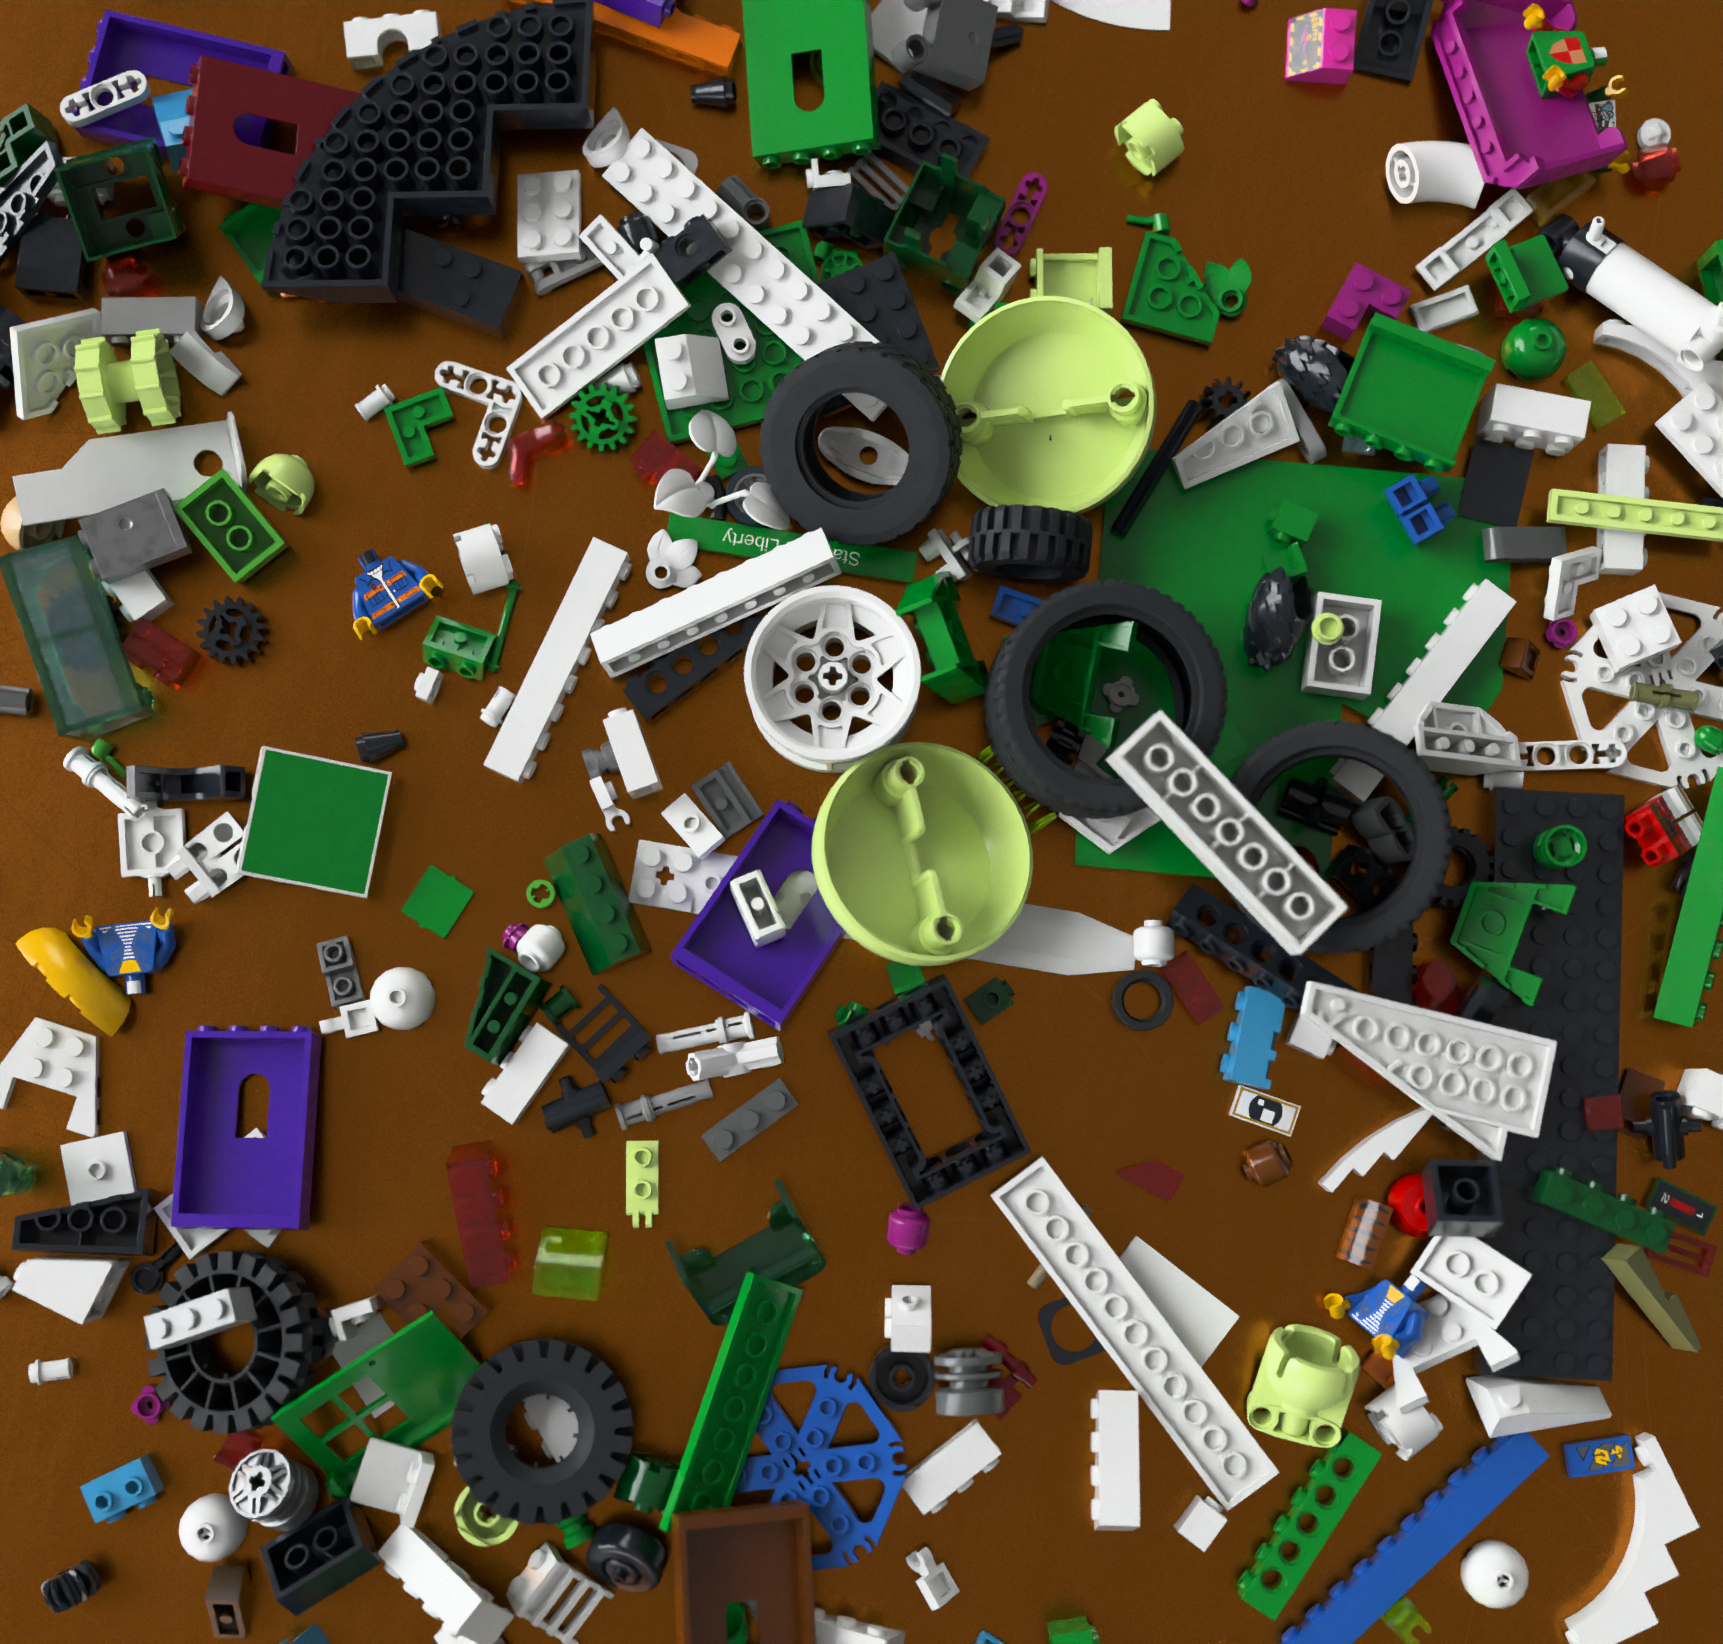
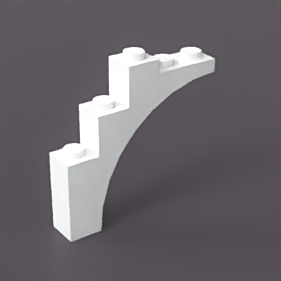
[1593,319,1723,400]

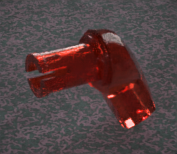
[506,420,567,485]

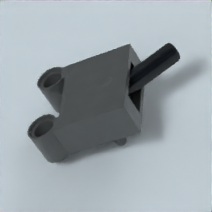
[891,0,1024,91]

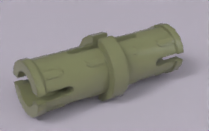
[1629,681,1699,712]

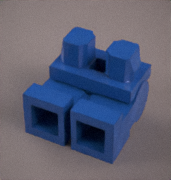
[1384,474,1456,547]

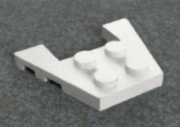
[1058,735,1161,855]
[0,1017,100,1138]
[1393,1293,1520,1414]

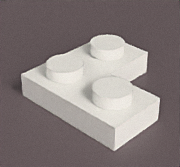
[1543,546,1603,621]

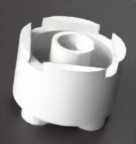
[453,523,514,595]
[1365,1383,1443,1461]

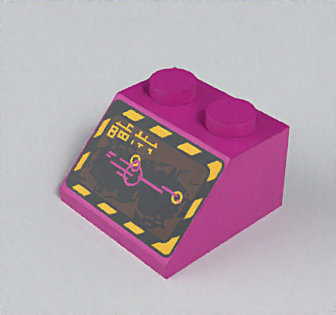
[1285,8,1357,84]

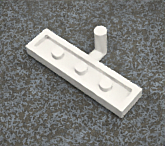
[579,214,669,328]

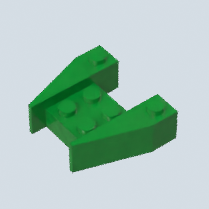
[895,571,988,704]

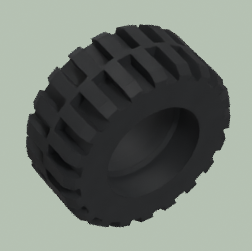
[968,504,1093,584]

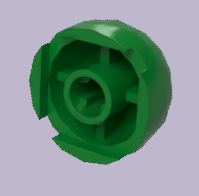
[1501,317,1567,383]

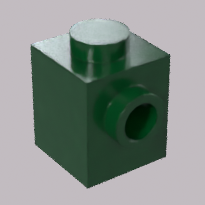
[963,977,1015,1025]

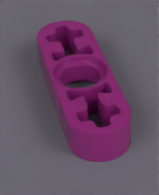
[994,173,1048,259]

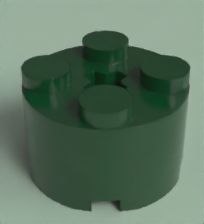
[613,1451,680,1514]

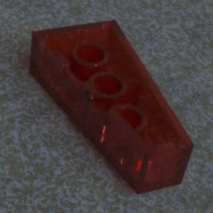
[446,1140,516,1288]

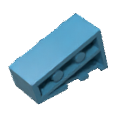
[1220,986,1285,1090]

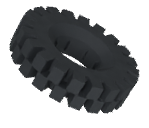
[146,1251,323,1434]
[451,1339,633,1525]

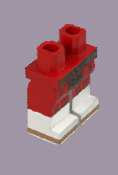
[1624,784,1703,868]

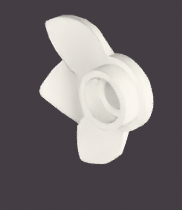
[646,529,702,589]

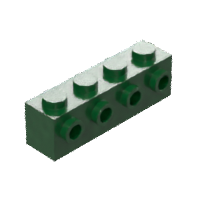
[1530,1167,1676,1254]

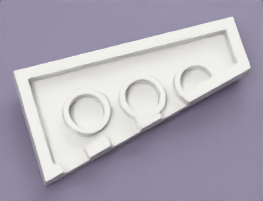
[1171,381,1300,489]

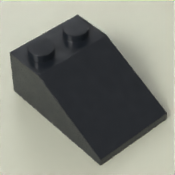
[1353,0,1434,81]

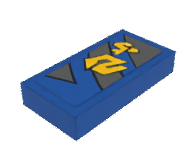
[1562,1434,1635,1478]

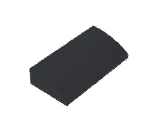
[872,81,990,179]

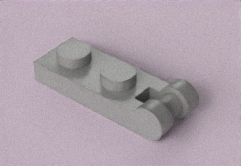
[524,240,604,296]

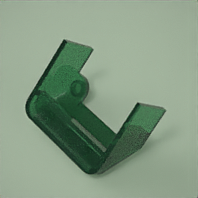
[665,1179,826,1326]

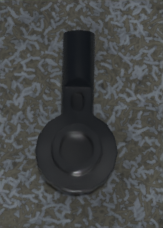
[130,1241,184,1295]

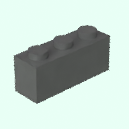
[701,1078,799,1162]

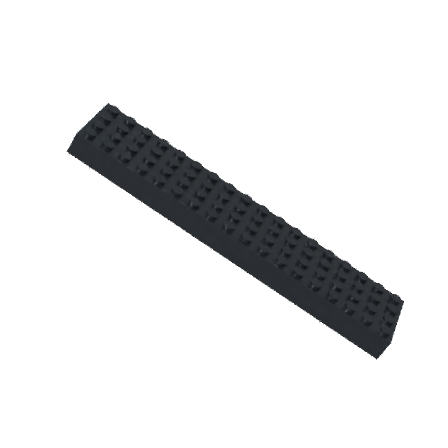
[1472,788,1625,1381]

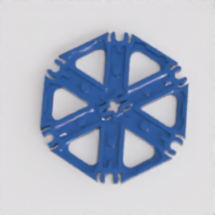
[735,1364,908,1570]

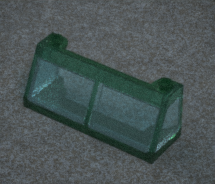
[0,535,155,742]

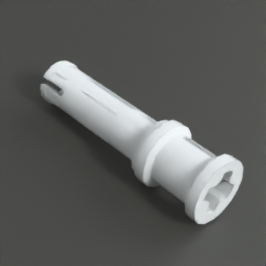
[63,746,148,821]
[656,1011,755,1055]

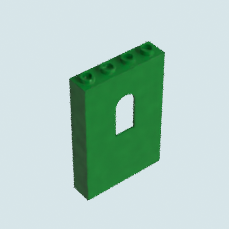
[742,0,881,169]

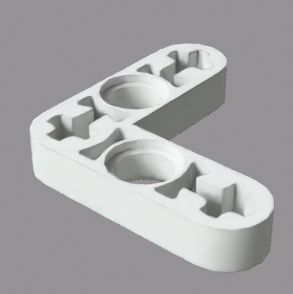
[434,361,523,470]

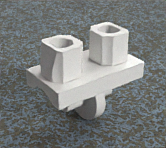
[919,528,973,582]

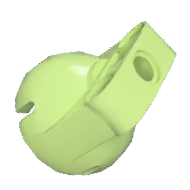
[1246,1324,1360,1448]

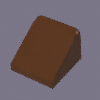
[1499,637,1540,680]

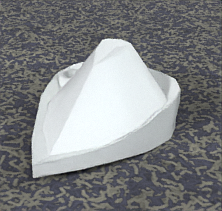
[582,107,630,168]
[200,275,245,341]

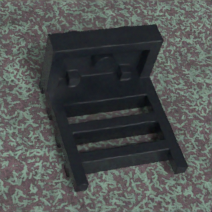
[555,984,655,1084]

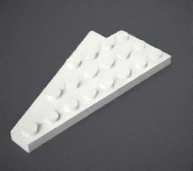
[1300,981,1558,1161]

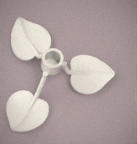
[654,410,790,530]

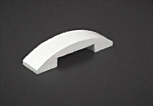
[1415,188,1534,291]

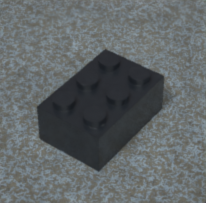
[260,1495,382,1616]

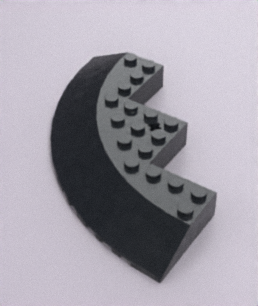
[262,0,596,303]

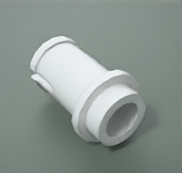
[355,383,397,421]
[480,686,516,728]
[1483,771,1524,791]
[28,1358,73,1386]

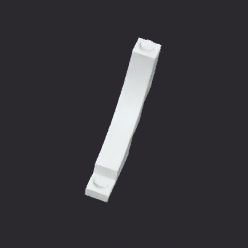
[1564,1432,1699,1644]

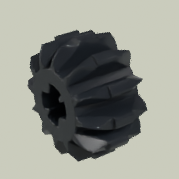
[1199,376,1251,427]
[40,1561,102,1613]

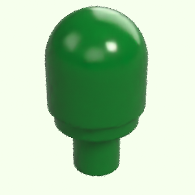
[1694,725,1723,755]

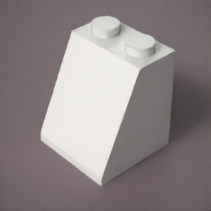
[12,1255,131,1325]

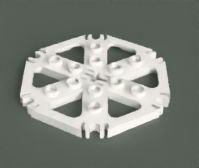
[1560,592,1723,790]

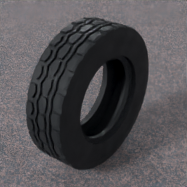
[760,341,963,546]

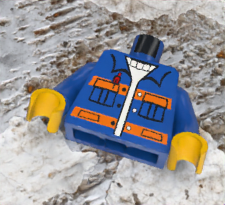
[353,549,444,640]

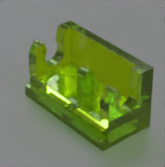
[1380,1595,1431,1644]

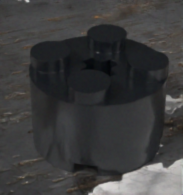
[869,1343,935,1412]

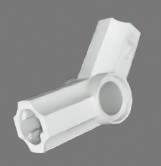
[686,1036,784,1081]

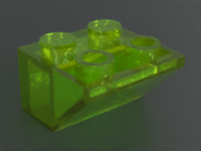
[532,1226,608,1301]

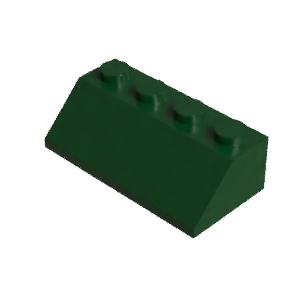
[543,833,650,976]

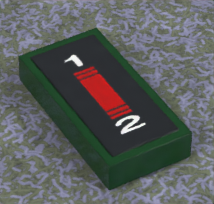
[1643,1177,1718,1236]

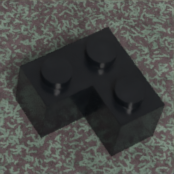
[802,183,896,249]

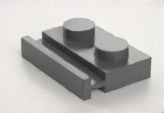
[691,761,764,840]

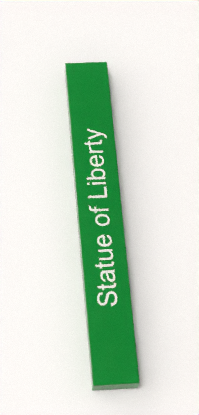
[667,513,918,585]

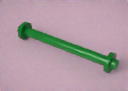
[485,581,522,672]

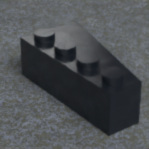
[11,1188,159,1257]

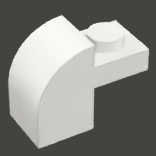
[953,247,1022,323]

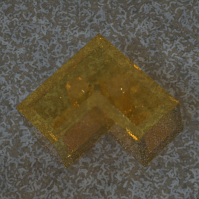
[1525,171,1597,231]

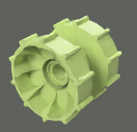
[74,328,181,434]

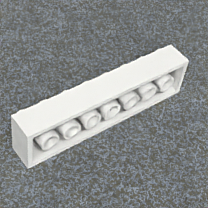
[1106,710,1348,955]

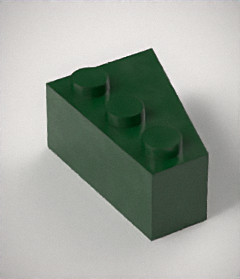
[464,947,551,1066]

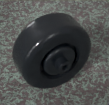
[586,1523,668,1593]

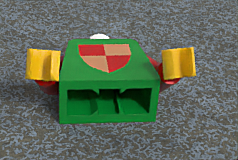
[1523,3,1607,99]

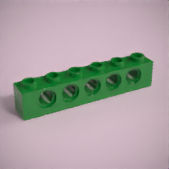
[1237,1427,1382,1621]

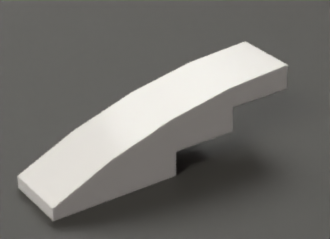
[1317,1107,1433,1193]

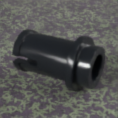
[1669,853,1695,895]

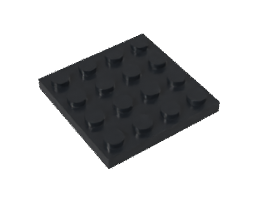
[800,252,941,418]

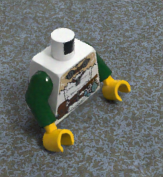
[1583,75,1631,175]

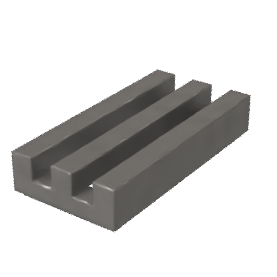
[847,152,909,211]

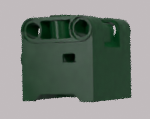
[55,137,186,262]

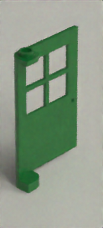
[271,1310,489,1499]

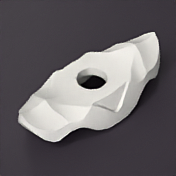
[818,427,909,485]

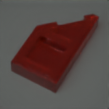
[1116,1159,1185,1204]

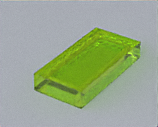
[1562,361,1626,431]

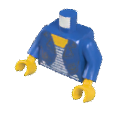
[71,907,176,995]
[1324,1274,1429,1360]

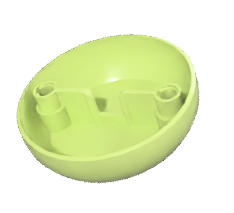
[940,296,1157,514]
[812,742,1033,966]

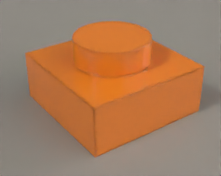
[1360,1351,1395,1390]

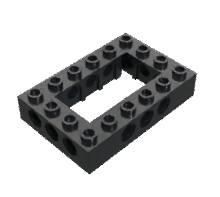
[827,974,1032,1210]

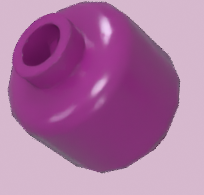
[887,1204,930,1255]

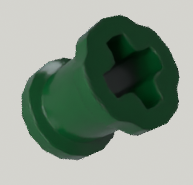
[538,984,581,1026]

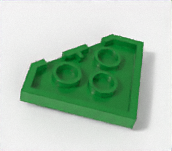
[1120,231,1220,346]

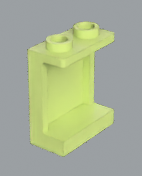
[1029,247,1113,315]

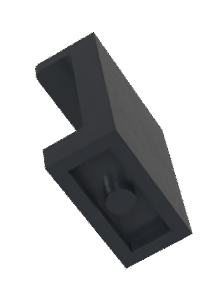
[15,212,88,302]

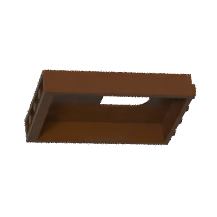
[671,1499,816,1644]

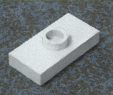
[661,793,726,860]

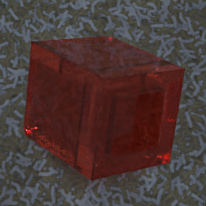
[212,1431,264,1471]

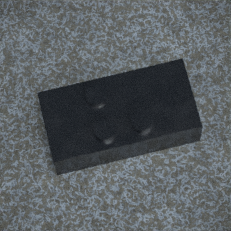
[397,228,527,339]

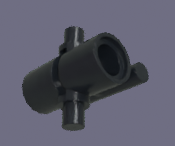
[1276,777,1353,836]
[541,1075,613,1139]
[1633,1090,1702,1169]

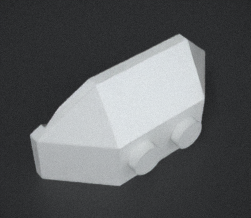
[1413,701,1522,776]

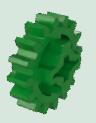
[568,382,638,452]

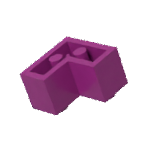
[1320,262,1412,341]

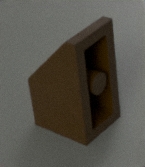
[205,1564,251,1639]

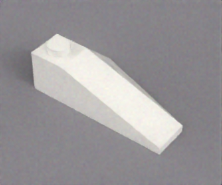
[1465,1375,1612,1438]

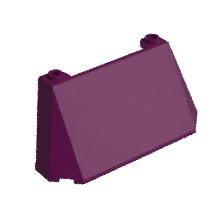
[1431,0,1629,189]

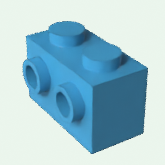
[80,1454,164,1524]

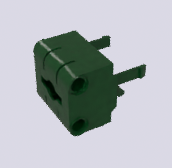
[883,153,1006,296]

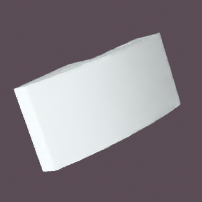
[169,329,242,396]

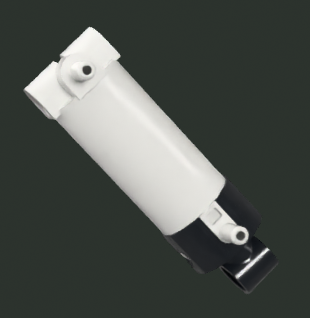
[1535,213,1723,372]

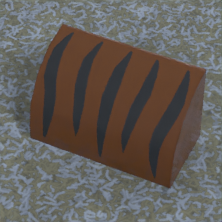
[1335,1195,1394,1270]

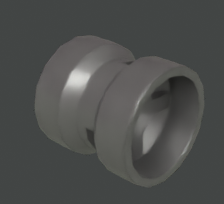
[582,741,620,780]

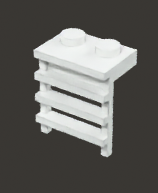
[506,1541,615,1644]

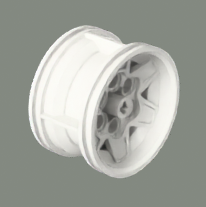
[744,585,921,773]

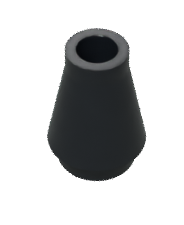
[690,76,737,108]
[355,729,404,763]

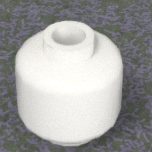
[1133,920,1175,967]
[517,924,565,972]

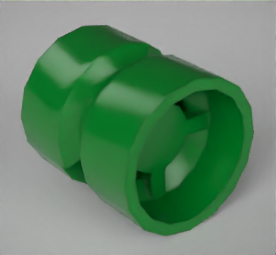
[1533,825,1587,870]

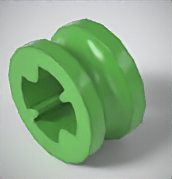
[526,879,557,909]

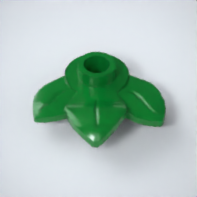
[1204,258,1252,317]

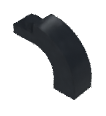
[126,765,246,803]

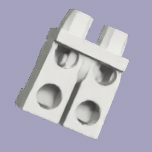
[165,811,244,904]

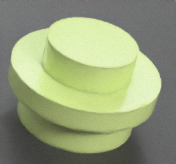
[1311,613,1344,645]

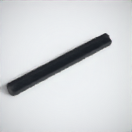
[1111,399,1203,537]

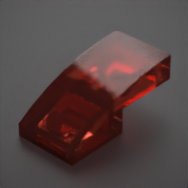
[1160,950,1225,1025]

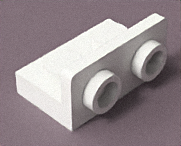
[329,1295,385,1343]

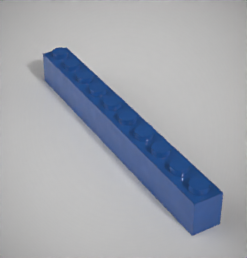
[1280,1432,1550,1644]

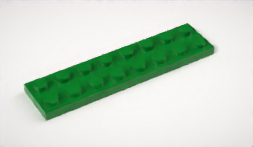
[659,1271,803,1533]

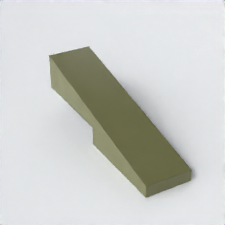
[1601,1243,1702,1352]

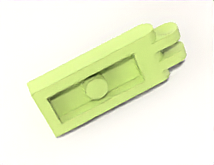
[626,1140,659,1228]

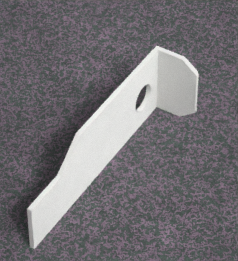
[12,411,248,526]

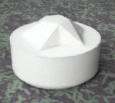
[1637,118,1671,152]

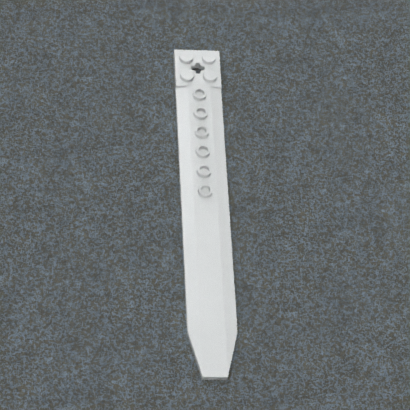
[629,839,1136,975]

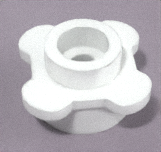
[1103,676,1139,713]

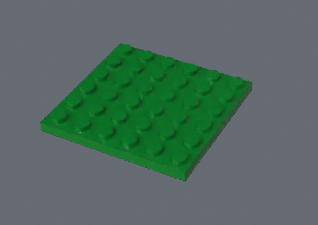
[643,220,820,446]

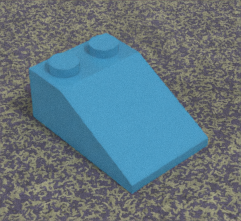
[151,89,193,172]

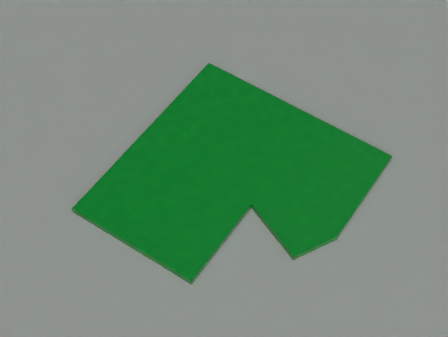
[1073,449,1511,886]

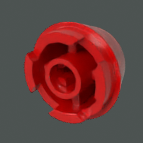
[1388,1173,1430,1238]

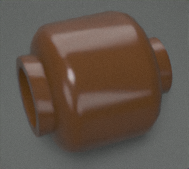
[1243,1139,1294,1187]

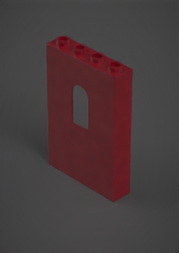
[178,55,362,209]

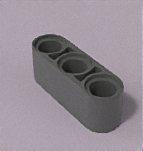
[1482,527,1567,563]

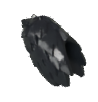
[1272,335,1355,413]
[1243,566,1314,672]

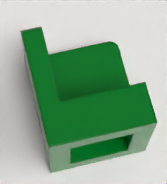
[1261,542,1308,582]
[885,962,925,996]

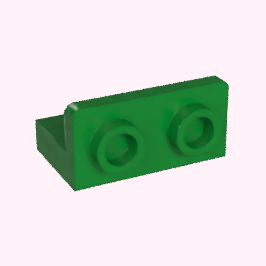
[422,615,496,680]

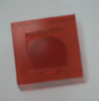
[1584,1095,1624,1131]

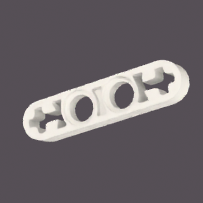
[1506,739,1627,772]

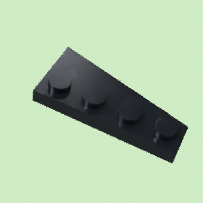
[0,140,64,267]

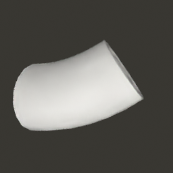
[1386,141,1485,209]

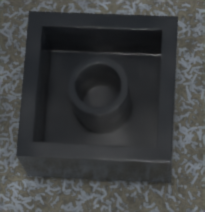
[1421,1159,1504,1237]

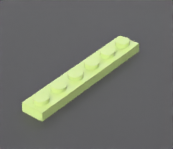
[1546,488,1723,542]

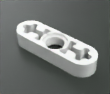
[60,70,150,127]

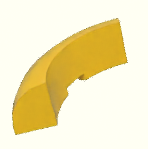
[15,927,131,1037]

